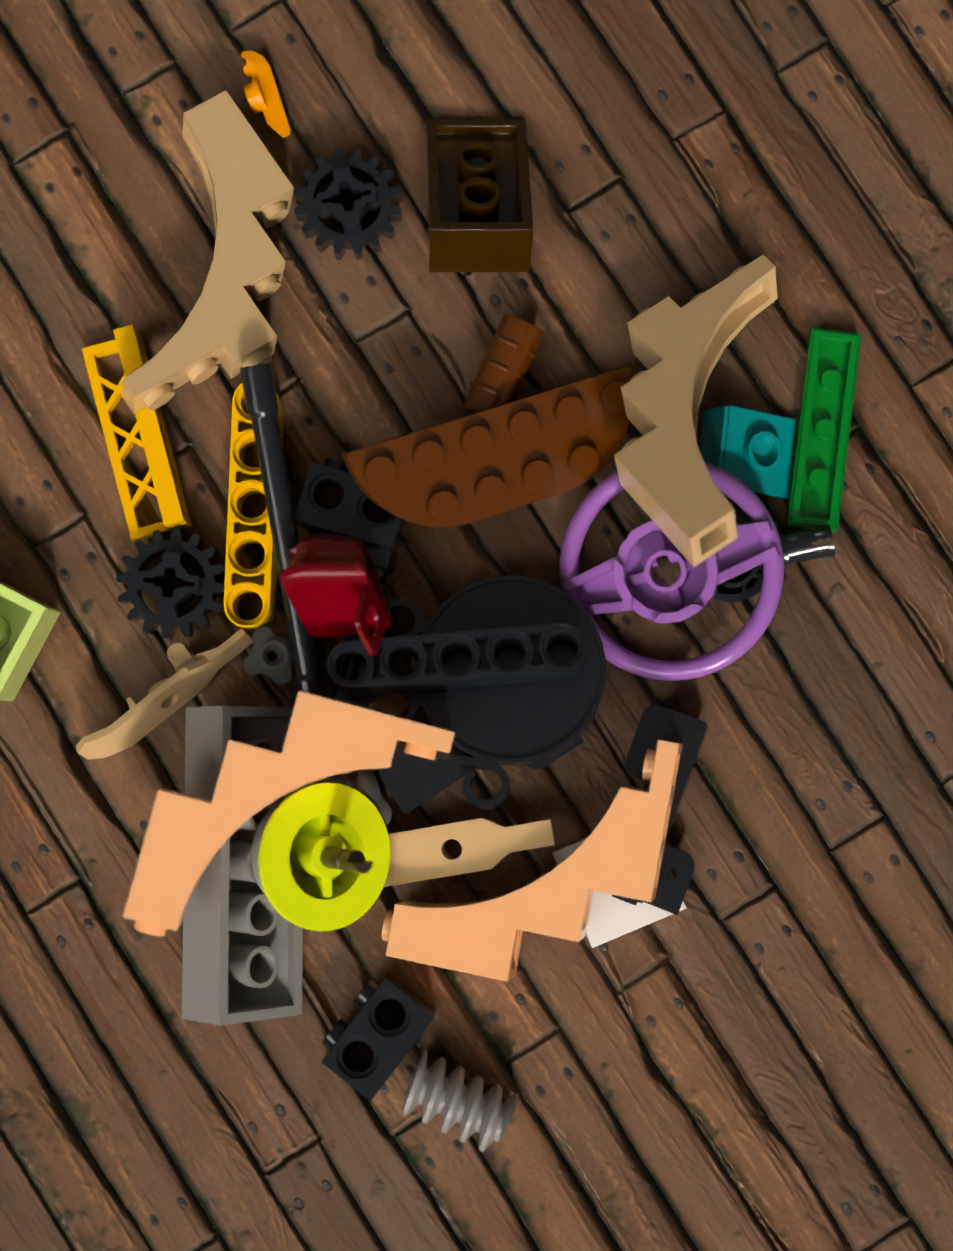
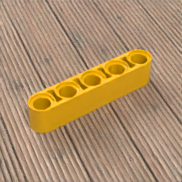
[224,383,284,631]

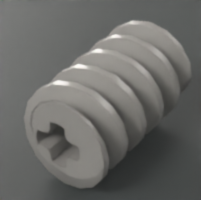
[403,1049,519,1152]

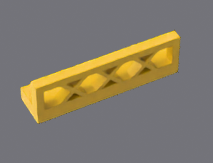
[81,324,192,542]

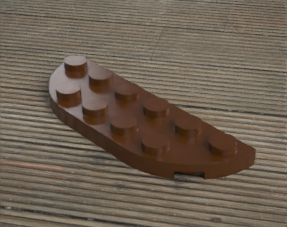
[342,365,632,528]

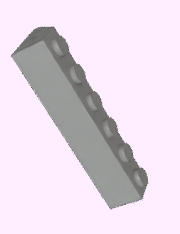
[182,706,304,1026]

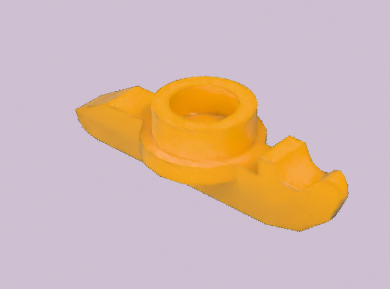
[240,51,291,138]

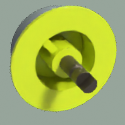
[251,783,390,931]

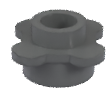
[243,627,293,684]

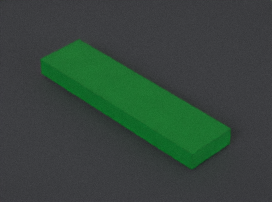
[785,327,862,534]

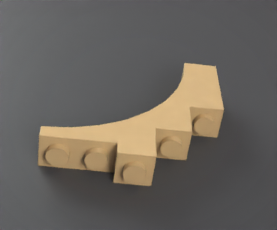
[122,90,294,413]
[614,255,778,567]

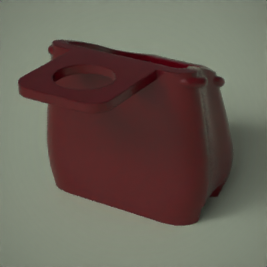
[280,533,394,656]

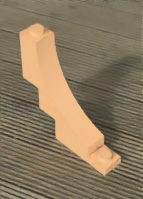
[123,691,455,936]
[382,740,683,982]

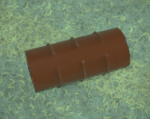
[462,315,544,413]

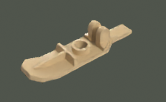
[76,628,254,760]
[384,817,556,887]

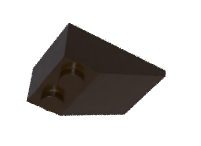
[427,119,533,272]

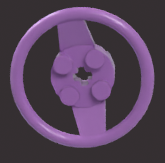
[559,461,784,681]

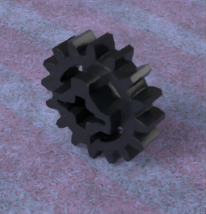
[294,148,403,260]
[116,528,225,640]

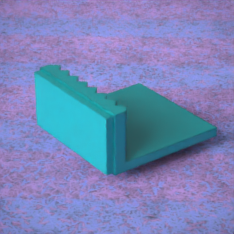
[700,405,796,499]

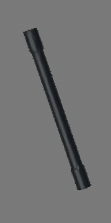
[240,363,329,699]

